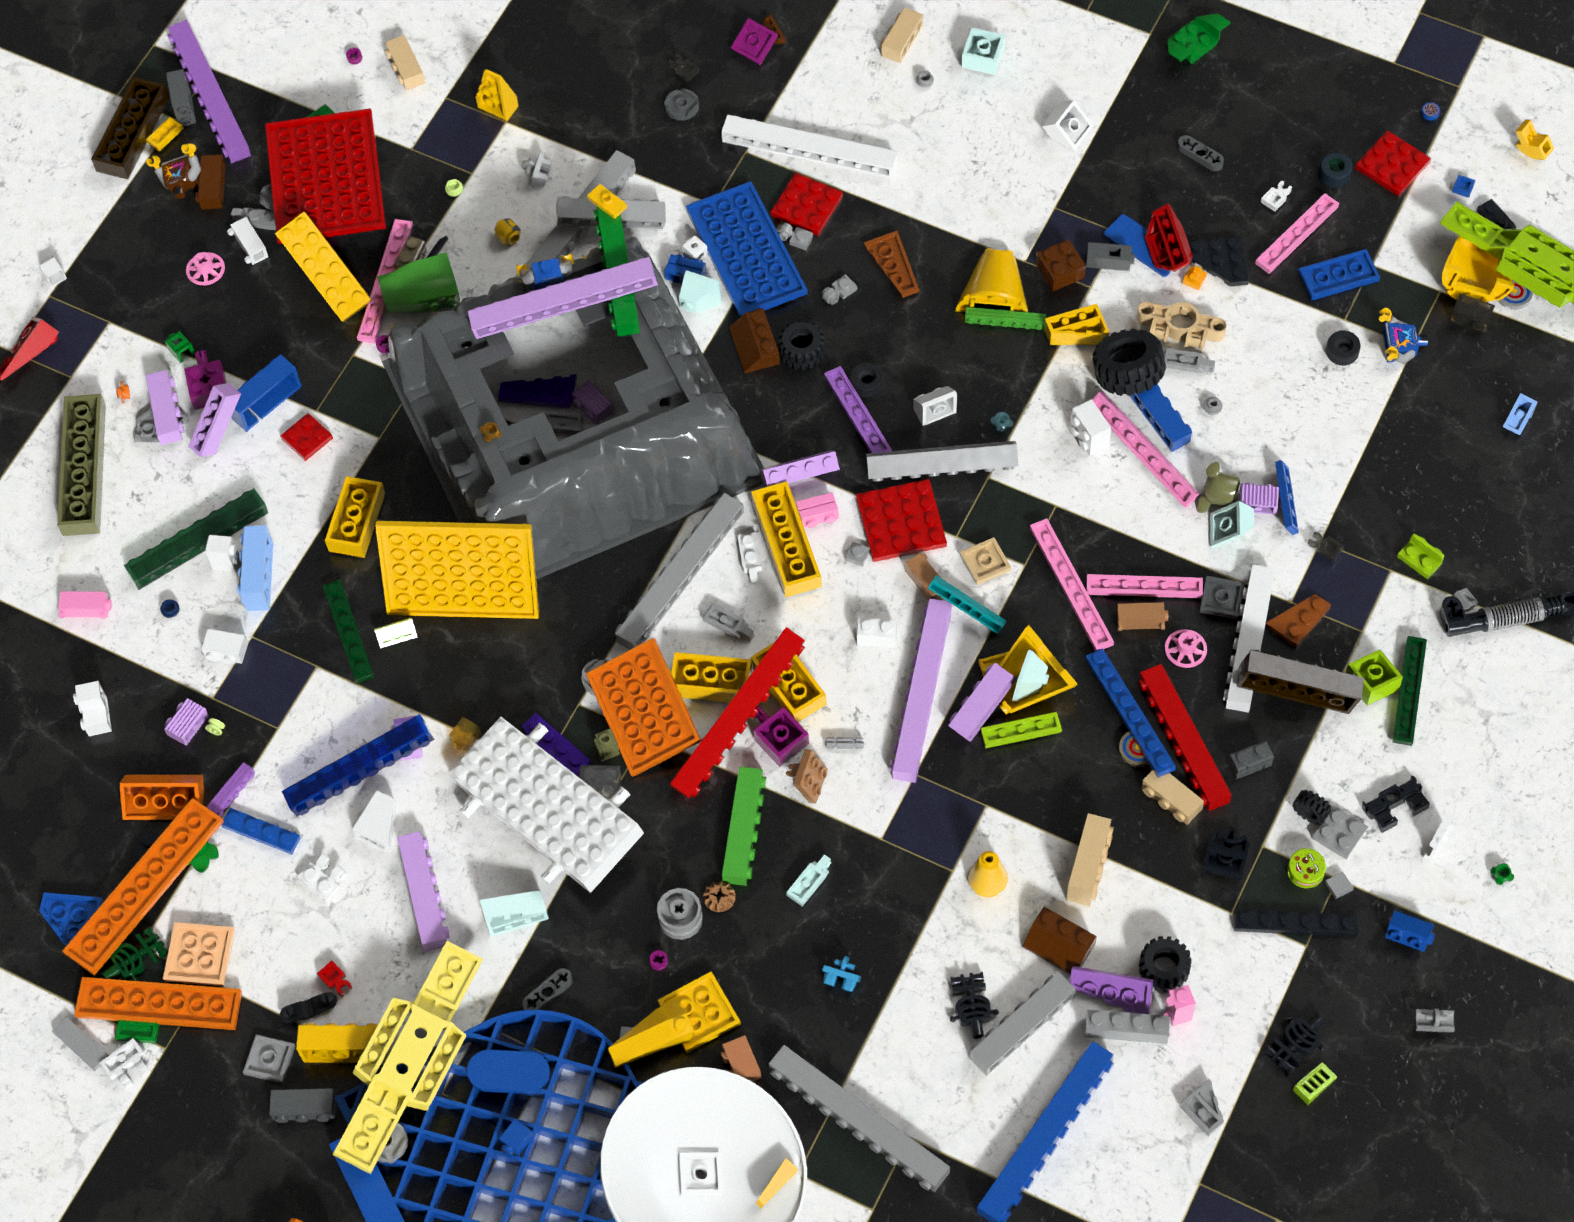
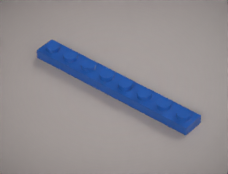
[1085,648,1176,777]

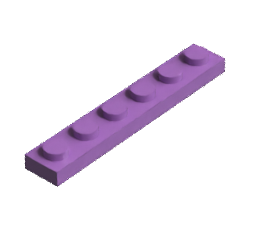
[824,366,892,453]

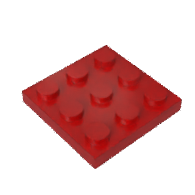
[1355,130,1431,196]
[771,173,843,236]

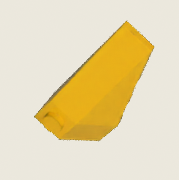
[476,69,518,121]
[608,1002,694,1068]

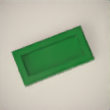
[115,1020,160,1044]

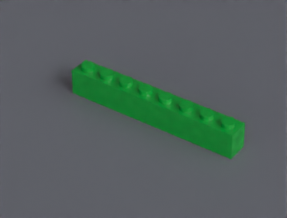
[593,206,640,337]

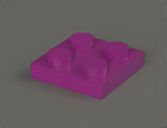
[731,18,778,65]

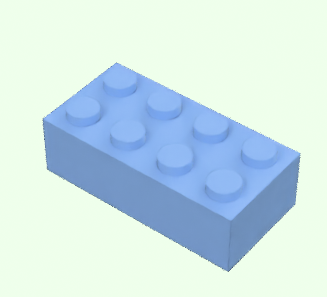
[237,525,274,611]

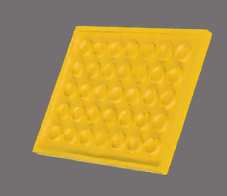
[375,521,539,619]

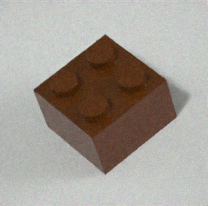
[1036,239,1086,292]

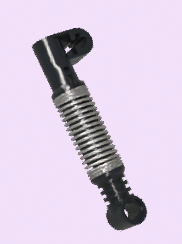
[1439,590,1574,637]

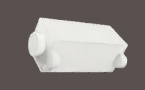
[227,217,268,265]

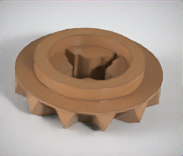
[703,881,736,912]

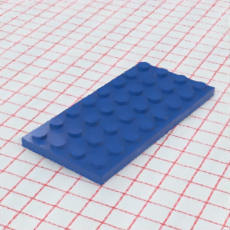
[685,181,808,317]

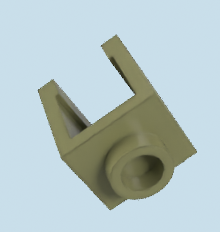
[594,728,620,761]

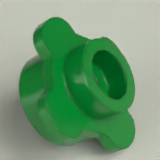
[1490,863,1514,885]

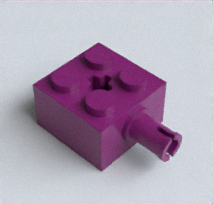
[184,350,227,410]
[753,707,809,767]

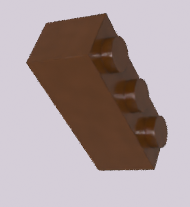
[196,155,226,209]

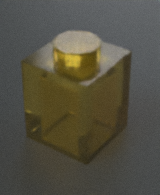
[449,717,481,752]

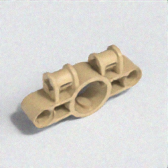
[1137,302,1227,351]

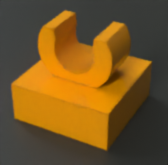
[1183,266,1207,290]

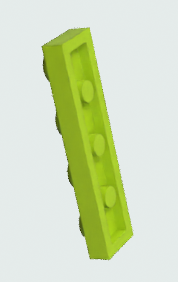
[981,712,1062,749]

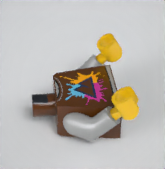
[146,144,201,199]

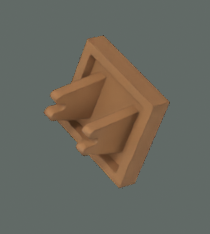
[786,749,828,804]

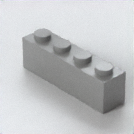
[1085,1009,1170,1044]

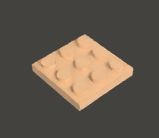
[163,922,235,986]

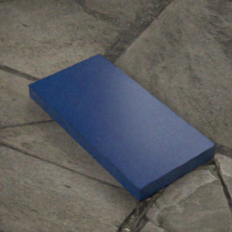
[1298,249,1380,301]

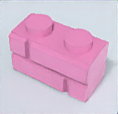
[796,492,839,528]

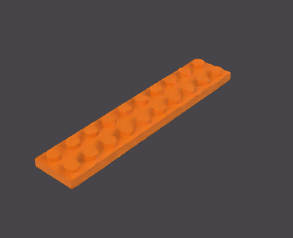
[62,798,224,975]

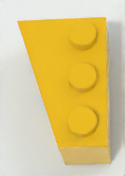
[1044,304,1110,345]

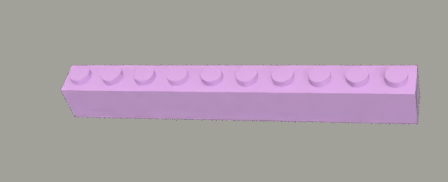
[468,257,658,339]
[889,598,952,783]

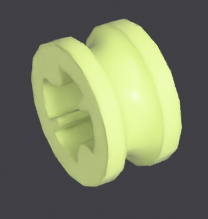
[205,718,225,735]

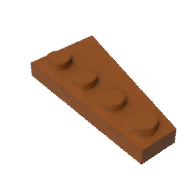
[864,231,920,298]

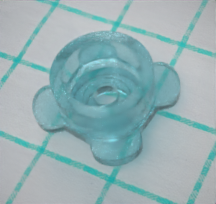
[991,412,1013,432]

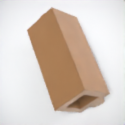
[905,553,943,601]
[1116,602,1168,631]

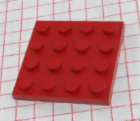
[856,479,947,562]

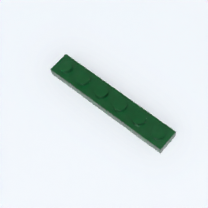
[322,579,374,684]
[1392,636,1427,746]

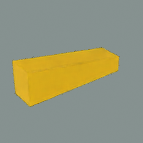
[755,1158,798,1209]

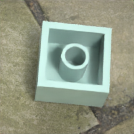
[962,28,1005,75]

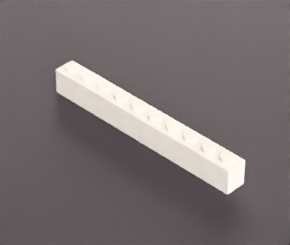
[722,115,898,179]

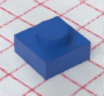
[1452,175,1476,198]

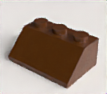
[729,308,780,374]
[1022,906,1097,975]

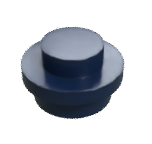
[160,599,180,618]

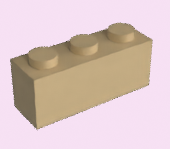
[880,7,923,63]
[384,35,425,90]
[1142,770,1204,825]

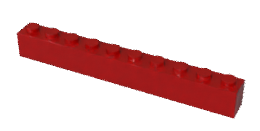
[670,627,805,800]

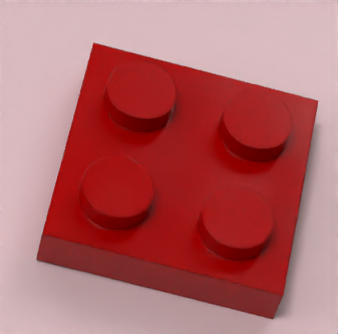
[280,413,333,461]

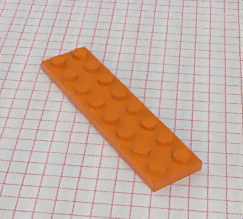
[74,977,242,1030]

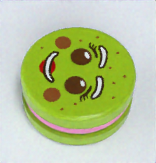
[1287,848,1326,888]

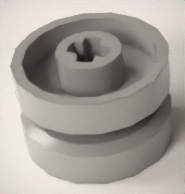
[657,888,703,940]

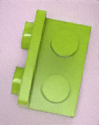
[1397,533,1444,579]

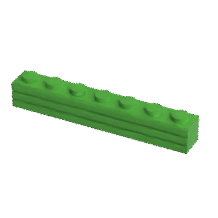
[965,307,1046,330]

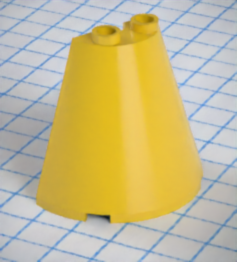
[1442,235,1514,305]
[956,248,1028,312]
[999,625,1078,714]

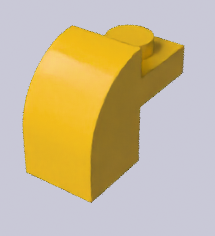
[1516,119,1554,160]

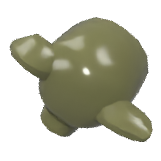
[1197,461,1240,513]

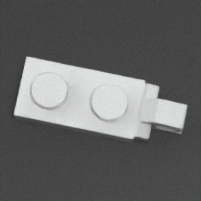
[738,532,762,583]

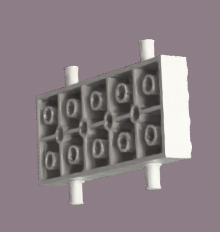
[448,717,644,893]

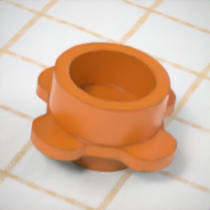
[116,381,130,403]

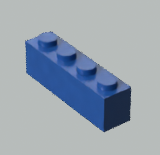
[1130,384,1192,452]

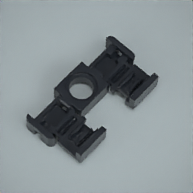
[1362,776,1430,833]

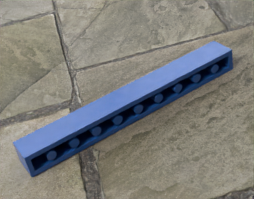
[977,1041,1114,1222]

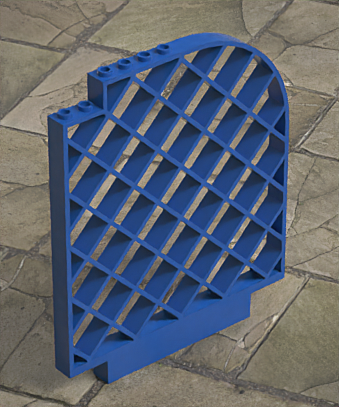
[329,1010,642,1222]

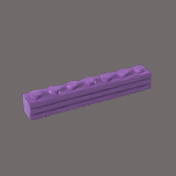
[206,762,255,817]

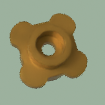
[479,422,502,442]

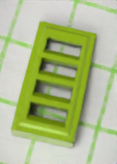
[1293,1062,1337,1105]

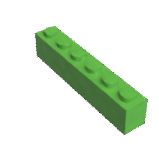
[722,766,767,886]

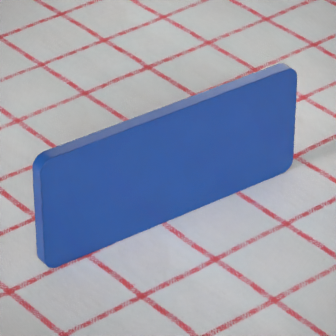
[1104,214,1172,277]

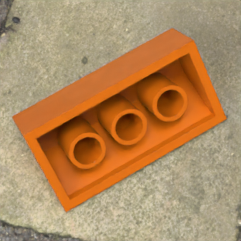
[120,775,204,820]

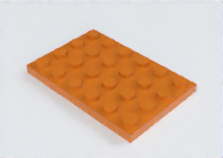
[586,638,702,777]

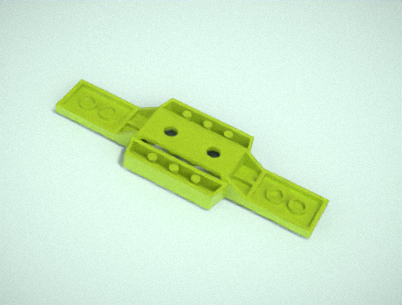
[1440,202,1574,308]

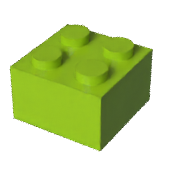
[1346,649,1403,706]

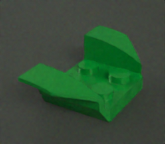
[1167,14,1231,64]

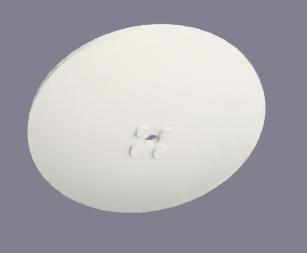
[600,1067,807,1222]

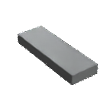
[52,1017,109,1071]

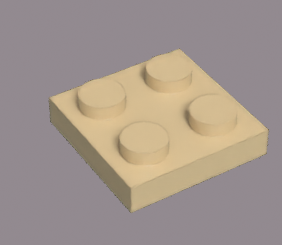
[960,537,1011,585]

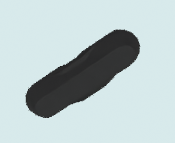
[280,992,337,1023]

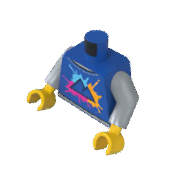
[516,253,574,291]
[1379,308,1428,364]

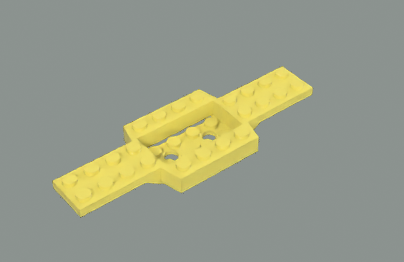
[333,941,483,1174]

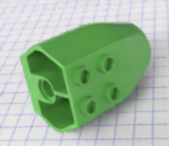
[377,252,460,313]

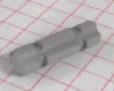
[826,737,864,749]

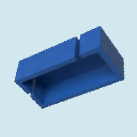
[231,355,302,432]

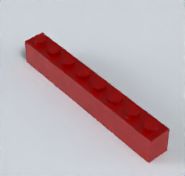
[1138,664,1232,811]

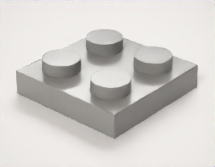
[1312,806,1368,860]

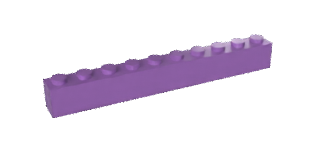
[167,20,251,163]

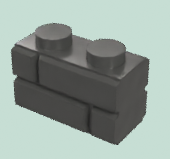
[1228,741,1274,779]

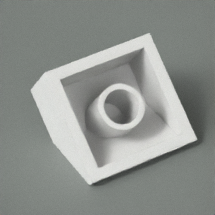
[1042,100,1094,151]
[913,386,957,426]

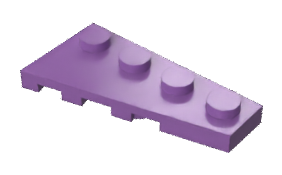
[1070,966,1153,1014]

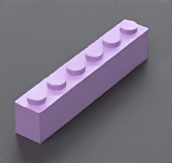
[397,831,450,952]

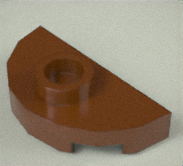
[762,15,786,44]

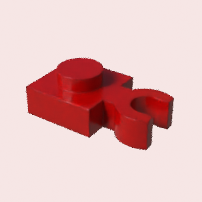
[317,960,353,997]

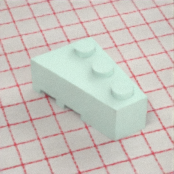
[480,890,549,936]

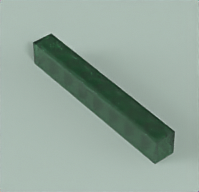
[123,488,269,590]

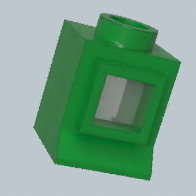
[165,331,195,363]

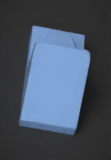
[1503,393,1538,435]

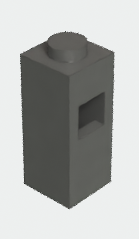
[1086,242,1135,271]

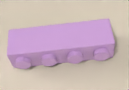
[146,370,185,445]
[188,383,241,457]
[759,450,840,488]
[948,663,1017,742]

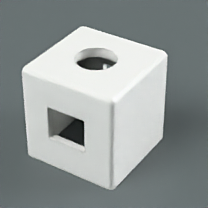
[682,236,708,260]
[39,257,67,287]

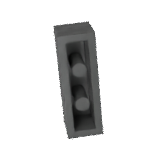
[269,1088,336,1123]

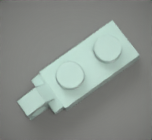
[786,855,831,907]

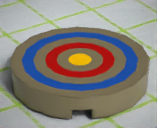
[1119,732,1150,767]

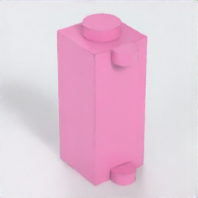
[58,591,112,619]
[1163,985,1196,1026]

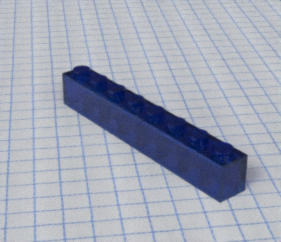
[282,714,435,816]

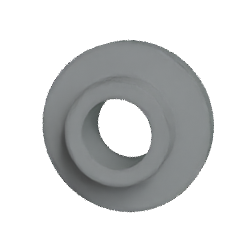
[916,71,934,88]
[1204,397,1223,415]

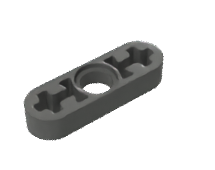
[1178,135,1224,171]
[522,968,573,1010]

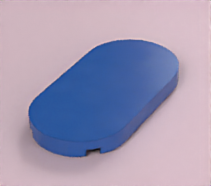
[467,1050,550,1094]

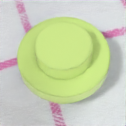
[445,179,463,196]

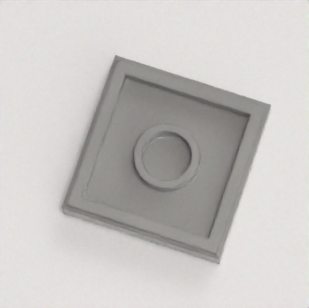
[243,1034,296,1084]

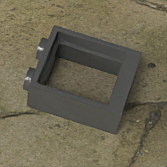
[166,69,196,126]

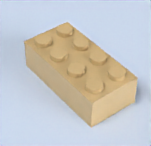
[1066,813,1114,907]

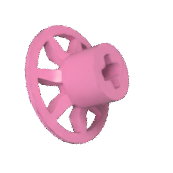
[186,252,225,285]
[1165,629,1207,668]

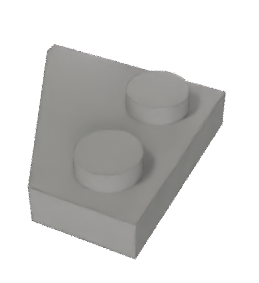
[1179,1079,1224,1137]

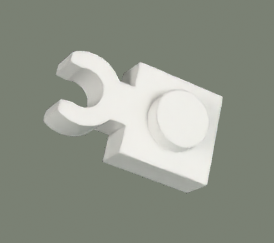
[1261,181,1292,212]

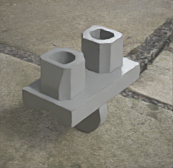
[521,151,553,187]
[1415,1008,1455,1032]

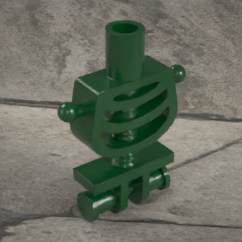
[101,927,168,981]

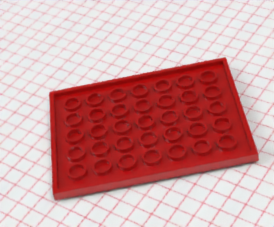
[265,108,386,244]

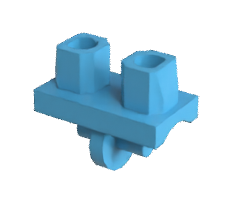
[823,956,862,992]

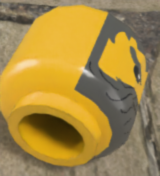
[494,218,521,245]

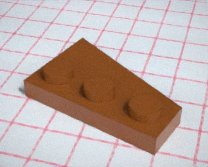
[1265,594,1331,648]

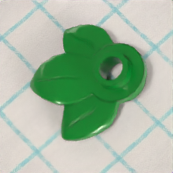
[188,841,219,873]

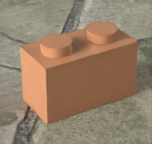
[721,1036,761,1082]

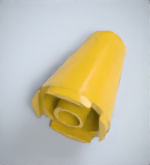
[968,851,1008,897]

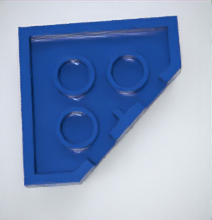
[39,892,104,946]

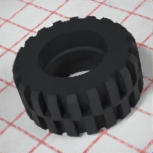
[1092,329,1166,396]

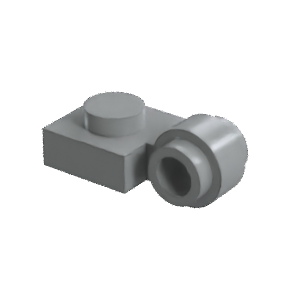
[777,223,813,250]
[822,274,857,305]

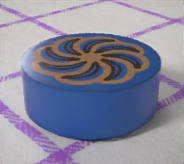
[1421,102,1440,121]

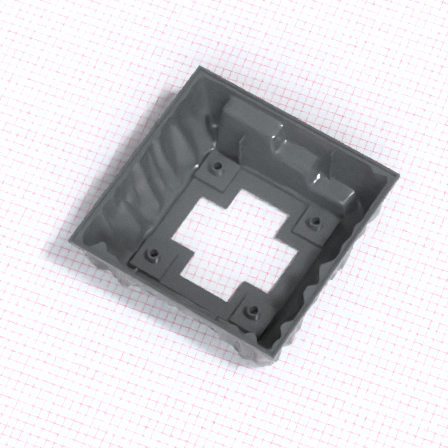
[382,236,764,580]

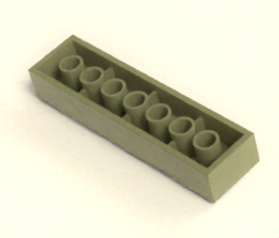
[57,394,106,536]

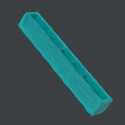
[928,575,1006,634]

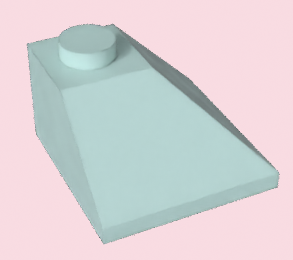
[679,270,722,313]
[1210,501,1254,548]
[1012,650,1049,702]

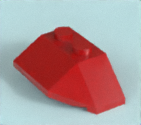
[1145,204,1193,272]

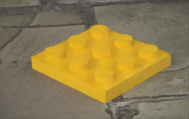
[658,972,741,1053]

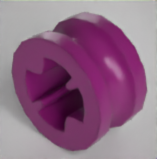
[346,48,363,65]
[376,335,389,354]
[650,950,668,971]

